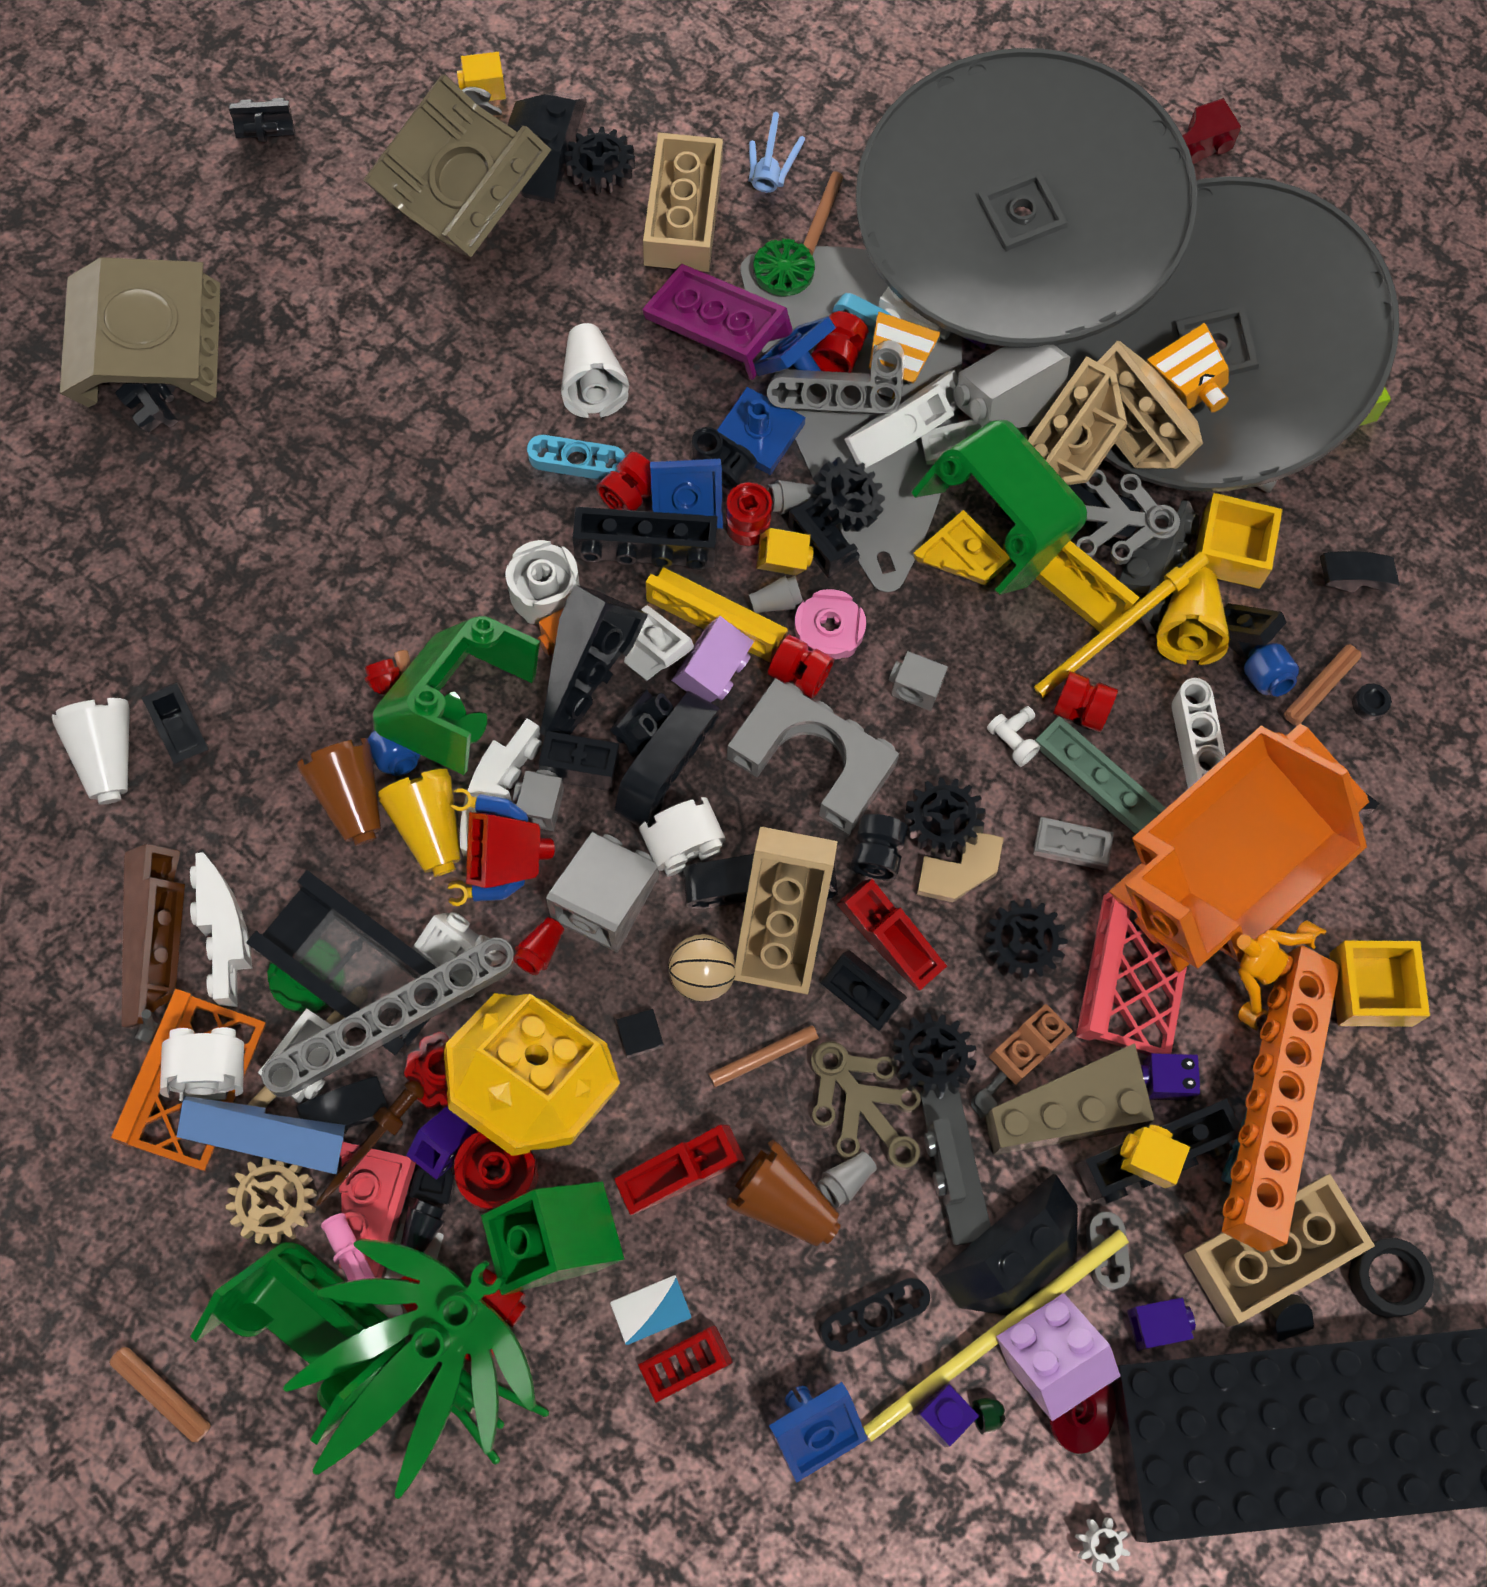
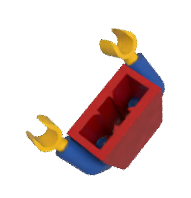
[447,788,555,906]

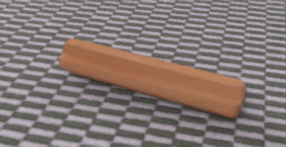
[1284,644,1362,726]
[109,1347,211,1442]

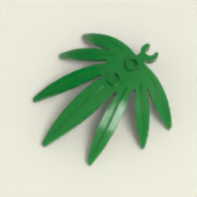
[283,1239,536,1499]

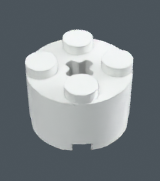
[505,540,580,625]
[639,797,726,877]
[160,1027,244,1101]

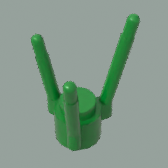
[451,1369,549,1465]

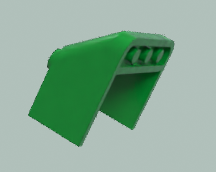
[911,420,1087,595]
[373,616,540,775]
[190,1242,405,1445]

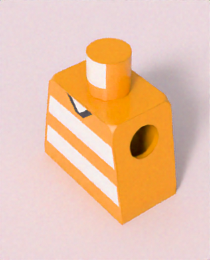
[868,312,941,399]
[1148,323,1229,412]

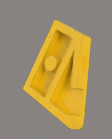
[913,510,1011,585]

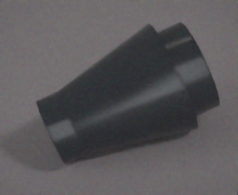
[400,1198,446,1253]

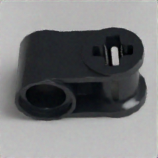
[691,427,757,490]

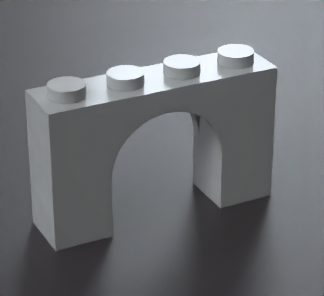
[727,678,900,835]

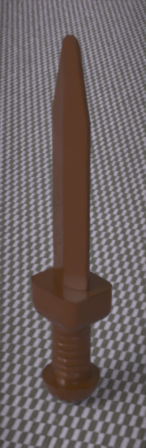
[316,1080,424,1206]

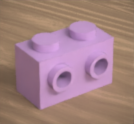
[671,616,754,702]

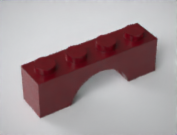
[1182,98,1241,164]

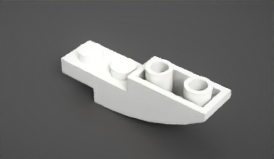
[844,370,959,468]
[460,719,542,861]
[190,852,252,1008]

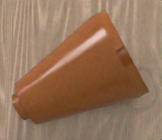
[297,738,381,846]
[726,1140,841,1246]

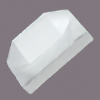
[624,605,695,681]

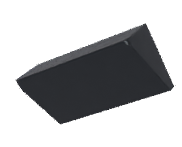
[820,950,907,1031]

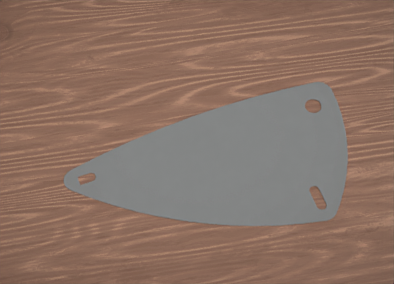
[740,246,962,592]

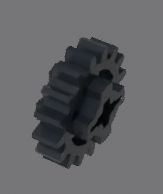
[564,127,635,194]
[811,457,885,532]
[905,777,986,857]
[983,899,1068,983]
[892,1013,977,1099]

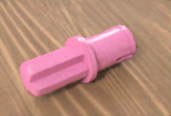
[321,1213,375,1281]

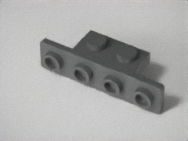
[1119,501,1199,634]
[919,1088,991,1246]

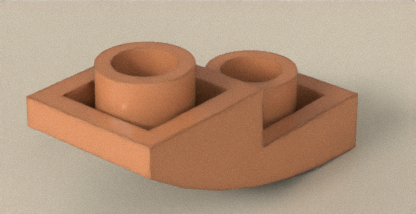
[989,1004,1073,1085]

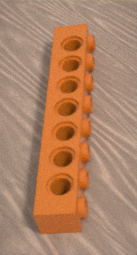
[1221,945,1340,1253]

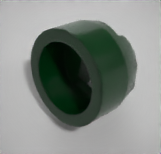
[972,1398,1006,1434]

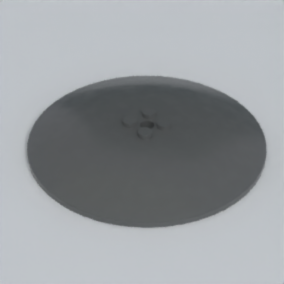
[856,48,1197,347]
[1055,176,1399,492]

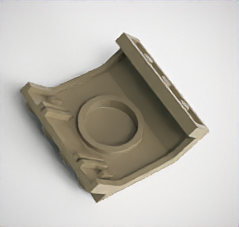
[363,74,551,257]
[60,257,221,408]

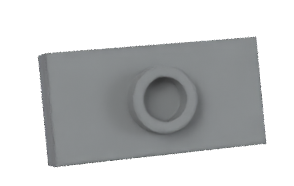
[1033,817,1114,871]

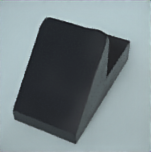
[1224,603,1287,660]
[141,682,209,764]

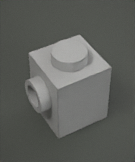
[513,769,564,831]

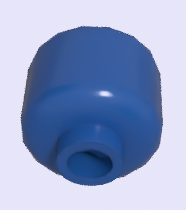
[1244,643,1299,697]
[368,730,421,776]

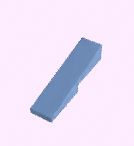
[176,1096,345,1174]

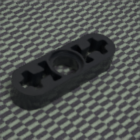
[820,1278,930,1353]

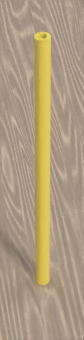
[863,1229,1129,1442]

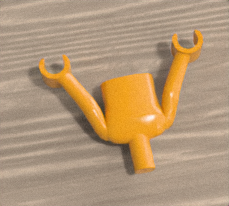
[1237,920,1326,1031]

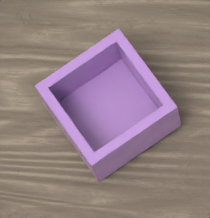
[996,1293,1120,1421]

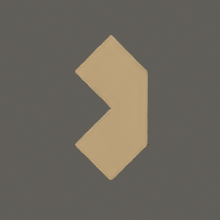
[916,833,1004,902]

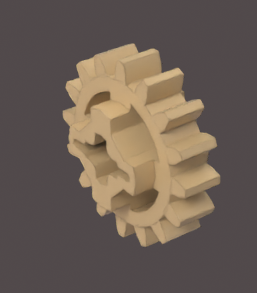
[226,1158,317,1245]

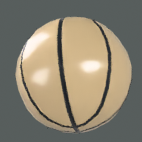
[668,934,736,1002]

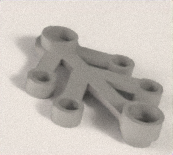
[1076,469,1180,565]

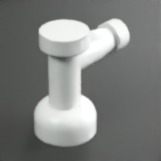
[987,706,1041,767]

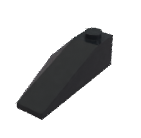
[540,585,648,736]

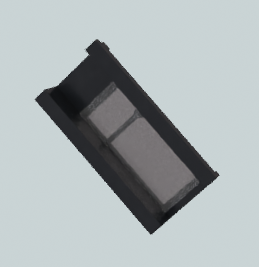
[246,870,455,1056]

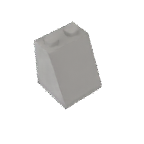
[954,345,1071,428]
[546,832,659,953]

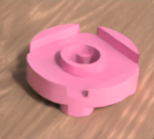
[794,589,866,660]

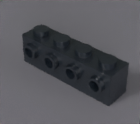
[572,507,718,570]
[1075,1098,1241,1204]

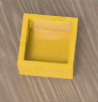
[1194,493,1283,589]
[1329,940,1430,1027]

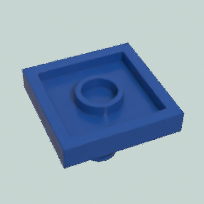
[753,316,836,386]
[717,387,805,475]
[650,459,723,529]
[769,1382,868,1483]

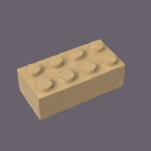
[643,132,723,272]
[734,827,838,994]
[1183,1174,1375,1327]

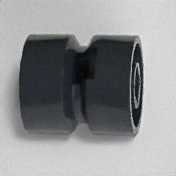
[850,814,908,881]

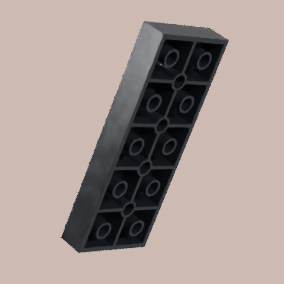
[1111,1328,1487,1543]

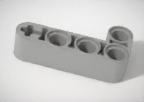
[767,340,905,413]

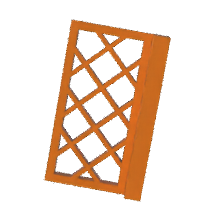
[111,988,266,1172]

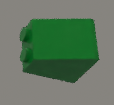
[481,1181,625,1295]

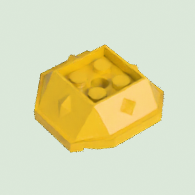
[444,993,620,1156]

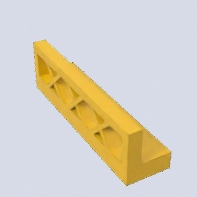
[1003,541,1140,632]
[646,567,788,663]

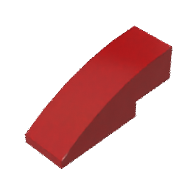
[836,879,947,991]
[614,1124,746,1215]

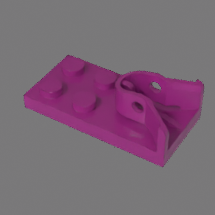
[642,264,793,380]

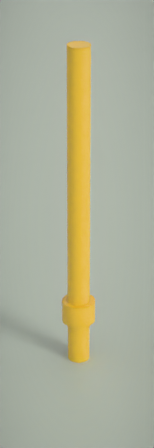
[1034,551,1209,698]

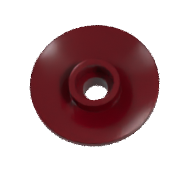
[1050,1383,1116,1454]

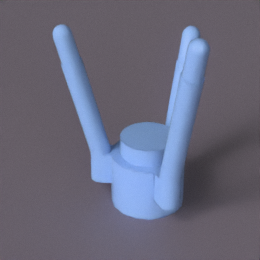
[748,112,805,193]

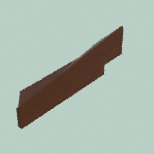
[121,844,185,1028]

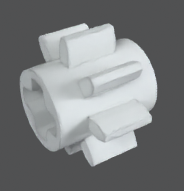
[1075,1518,1130,1573]

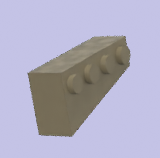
[985,1043,1155,1156]

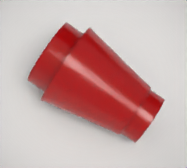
[513,917,564,975]

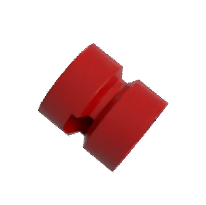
[811,311,869,373]
[596,451,652,511]
[726,482,772,546]
[768,634,835,699]
[1053,671,1118,733]

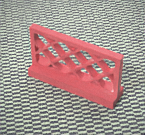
[1076,892,1187,1055]

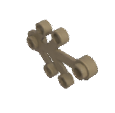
[811,1041,921,1170]

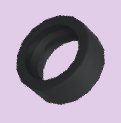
[1349,1238,1434,1318]

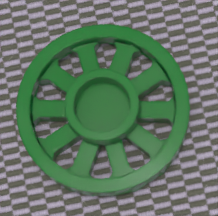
[753,238,815,296]

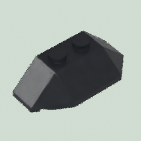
[508,91,587,204]
[935,1174,1078,1315]

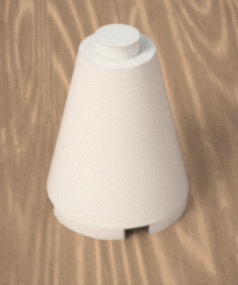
[561,323,629,418]
[52,698,130,805]

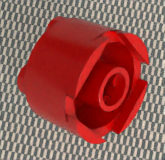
[454,1132,538,1213]

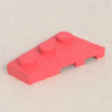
[339,1142,416,1278]

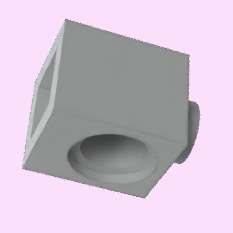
[889,651,948,711]

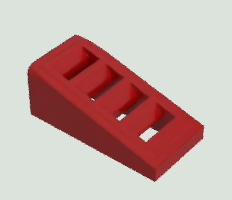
[638,1325,733,1403]

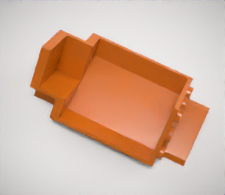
[1109,724,1369,973]

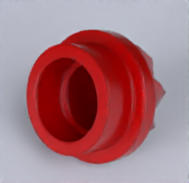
[364,659,401,695]

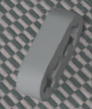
[1086,1212,1131,1291]

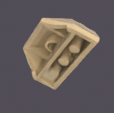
[1097,341,1203,469]
[1028,356,1128,485]

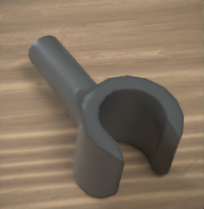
[135,1009,160,1044]
[971,1070,1007,1119]

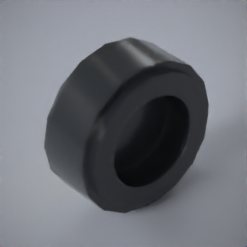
[1352,683,1392,721]

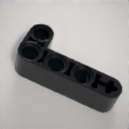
[614,691,721,828]
[683,853,838,909]

